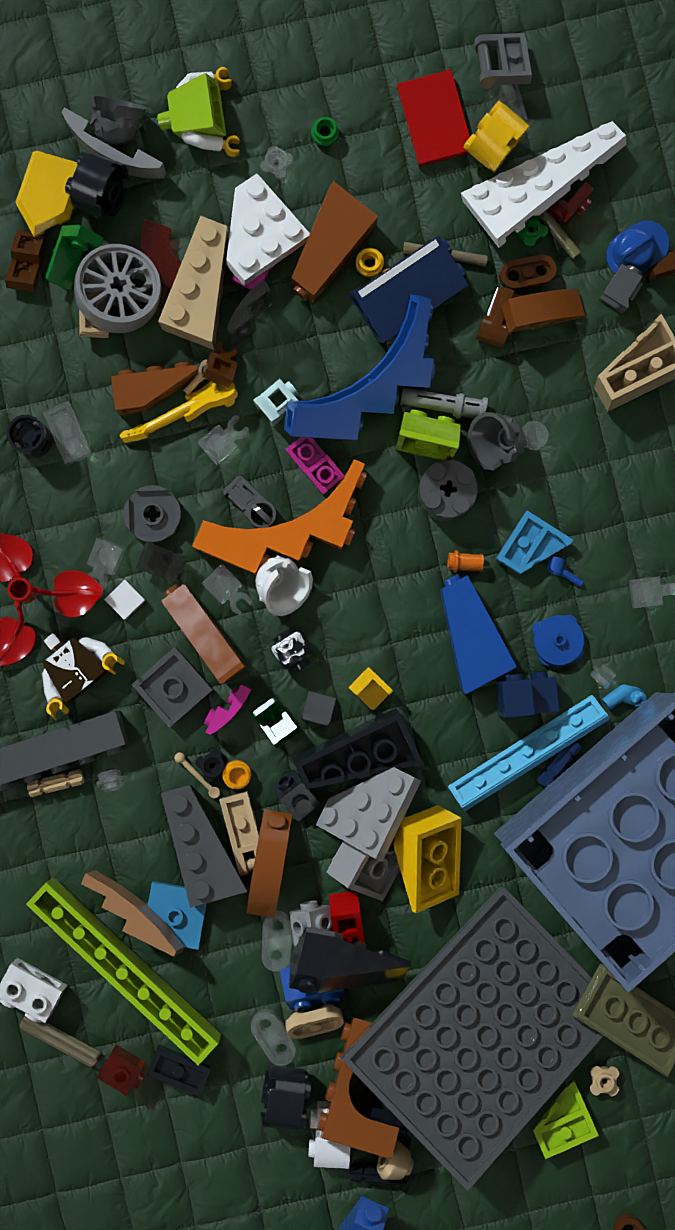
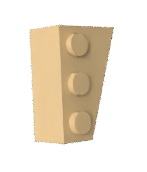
[594,314,675,412]

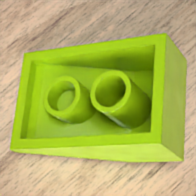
[395,410,460,461]

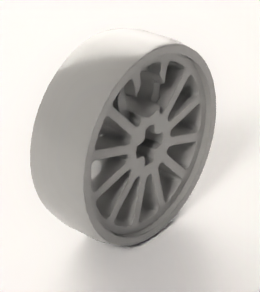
[74,244,161,333]

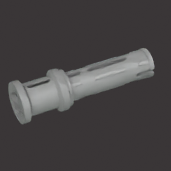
[400,387,488,419]

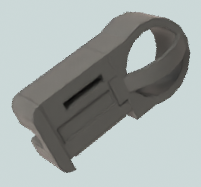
[223,476,277,528]

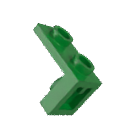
[45,225,103,290]

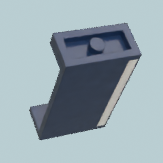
[348,235,468,343]

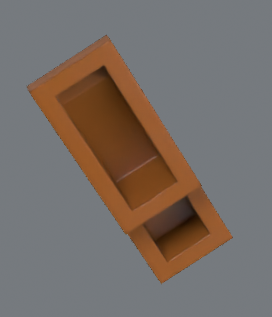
[501,289,585,333]

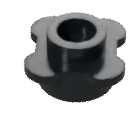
[195,748,228,782]

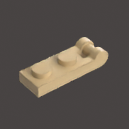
[219,791,259,877]

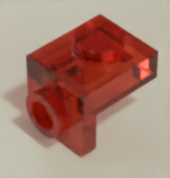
[548,182,594,224]

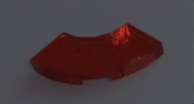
[140,218,182,290]

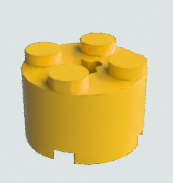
[463,101,530,173]

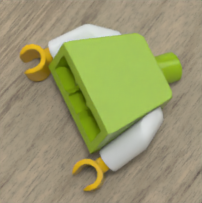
[157,67,240,157]

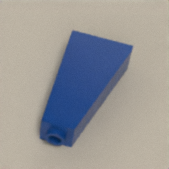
[440,574,517,694]

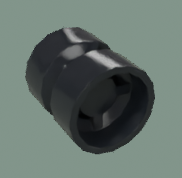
[7,415,53,458]

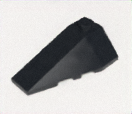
[289,927,411,993]

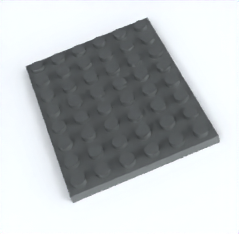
[340,886,603,1191]

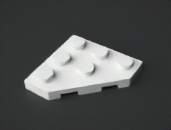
[226,174,310,286]

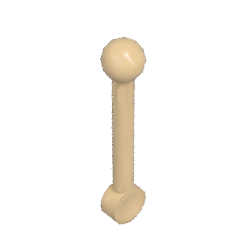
[174,752,220,798]

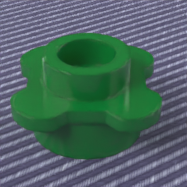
[515,215,548,247]

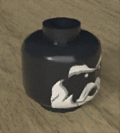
[271,627,314,672]

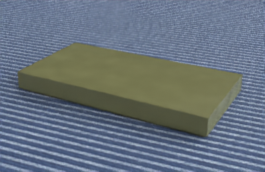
[572,964,675,1077]

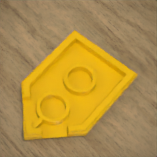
[15,151,77,238]

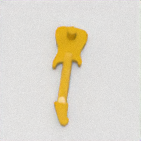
[120,381,238,443]

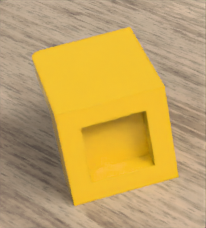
[348,667,393,710]

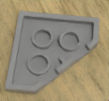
[316,767,421,861]

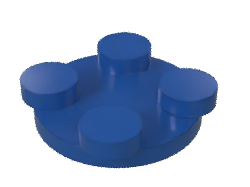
[532,615,584,666]

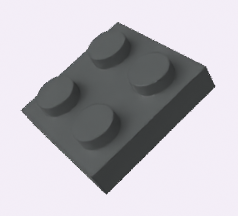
[132,647,213,728]

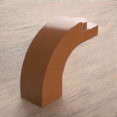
[247,809,292,918]

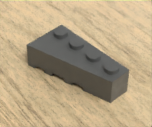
[161,785,247,908]

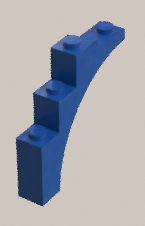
[284,295,435,440]

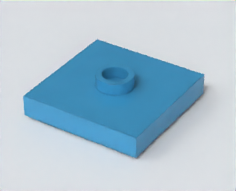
[148,881,207,950]

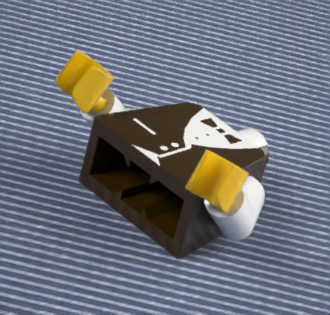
[42,632,125,720]

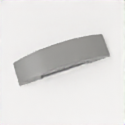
[62,107,166,179]

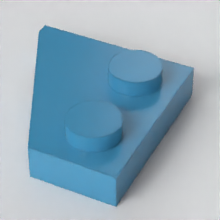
[496,511,573,574]

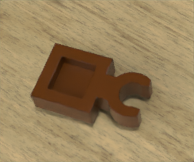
[202,341,238,389]

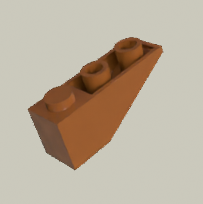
[111,362,199,415]

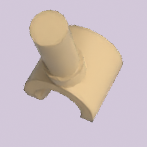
[183,359,207,395]

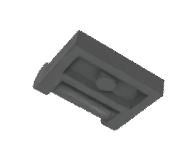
[474,33,532,90]

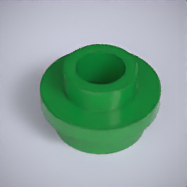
[311,117,339,146]

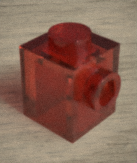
[96,1044,145,1096]

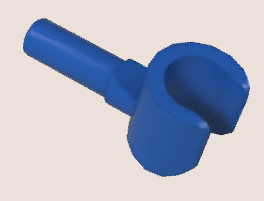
[547,557,583,587]

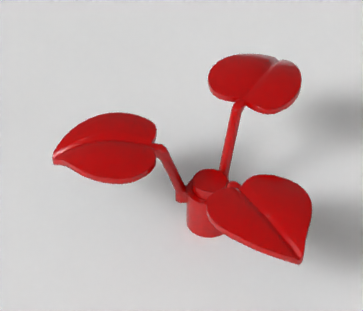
[0,533,103,666]

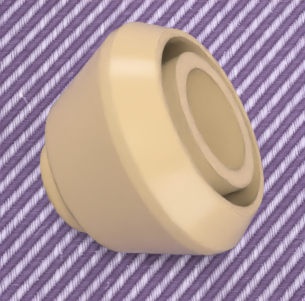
[377,1139,414,1180]

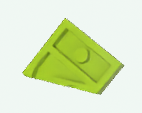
[533,1080,599,1159]

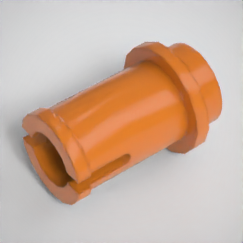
[447,550,484,573]

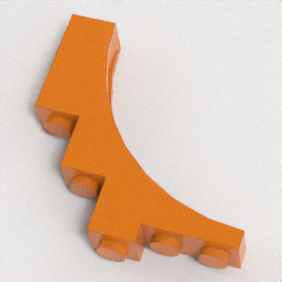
[192,459,368,575]

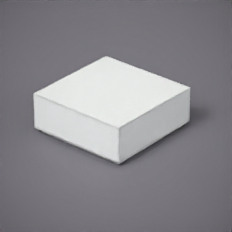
[104,580,146,620]

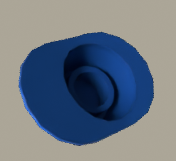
[607,221,669,273]

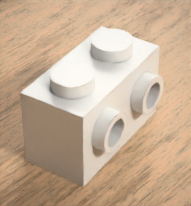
[0,958,68,1023]

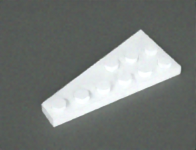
[461,121,627,248]

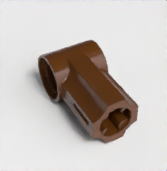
[476,287,520,349]

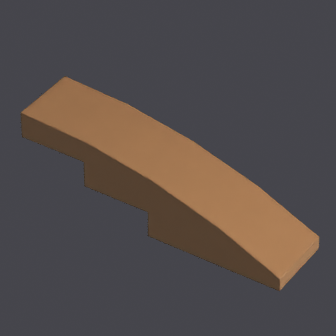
[81,870,184,957]

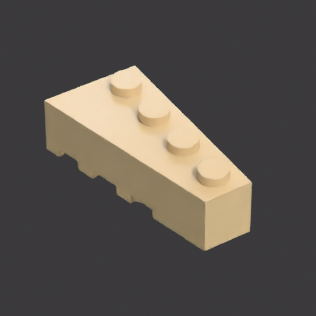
[158,216,229,350]

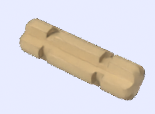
[27,769,84,797]

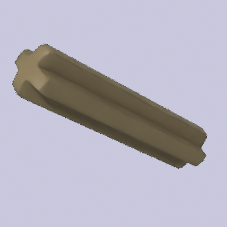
[20,1016,100,1067]

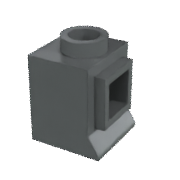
[599,264,643,314]

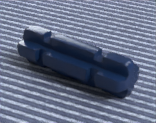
[537,741,581,788]

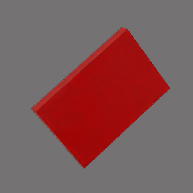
[397,70,470,167]

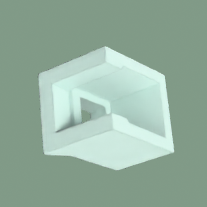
[253,379,299,427]

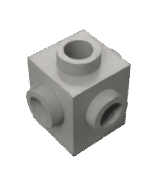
[289,901,333,946]

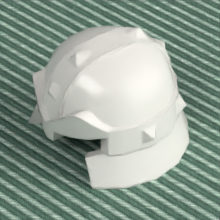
[256,556,313,616]

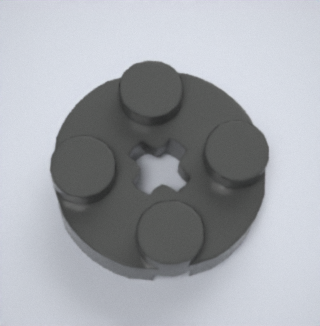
[123,485,182,543]

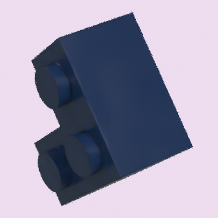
[495,671,559,717]

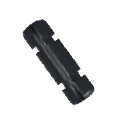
[349,1163,406,1187]

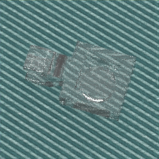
[629,576,675,609]

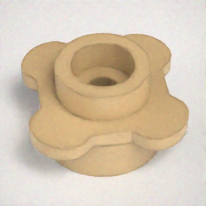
[590,1066,619,1096]

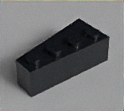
[293,708,424,789]

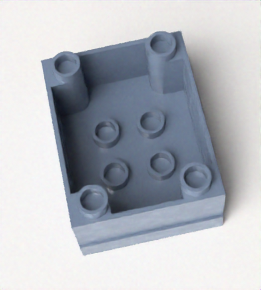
[494,692,675,993]

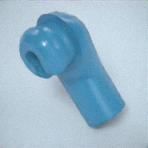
[601,684,647,710]

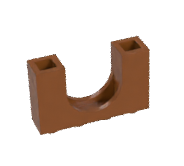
[317,1018,399,1159]

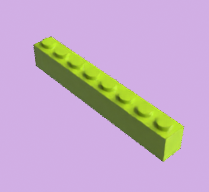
[26,877,221,1066]

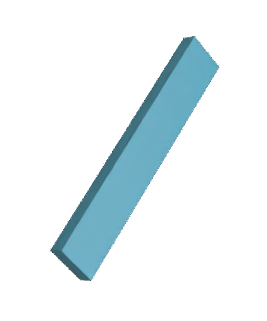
[448,695,609,812]

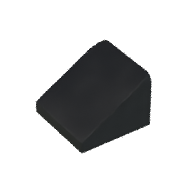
[301,691,336,726]

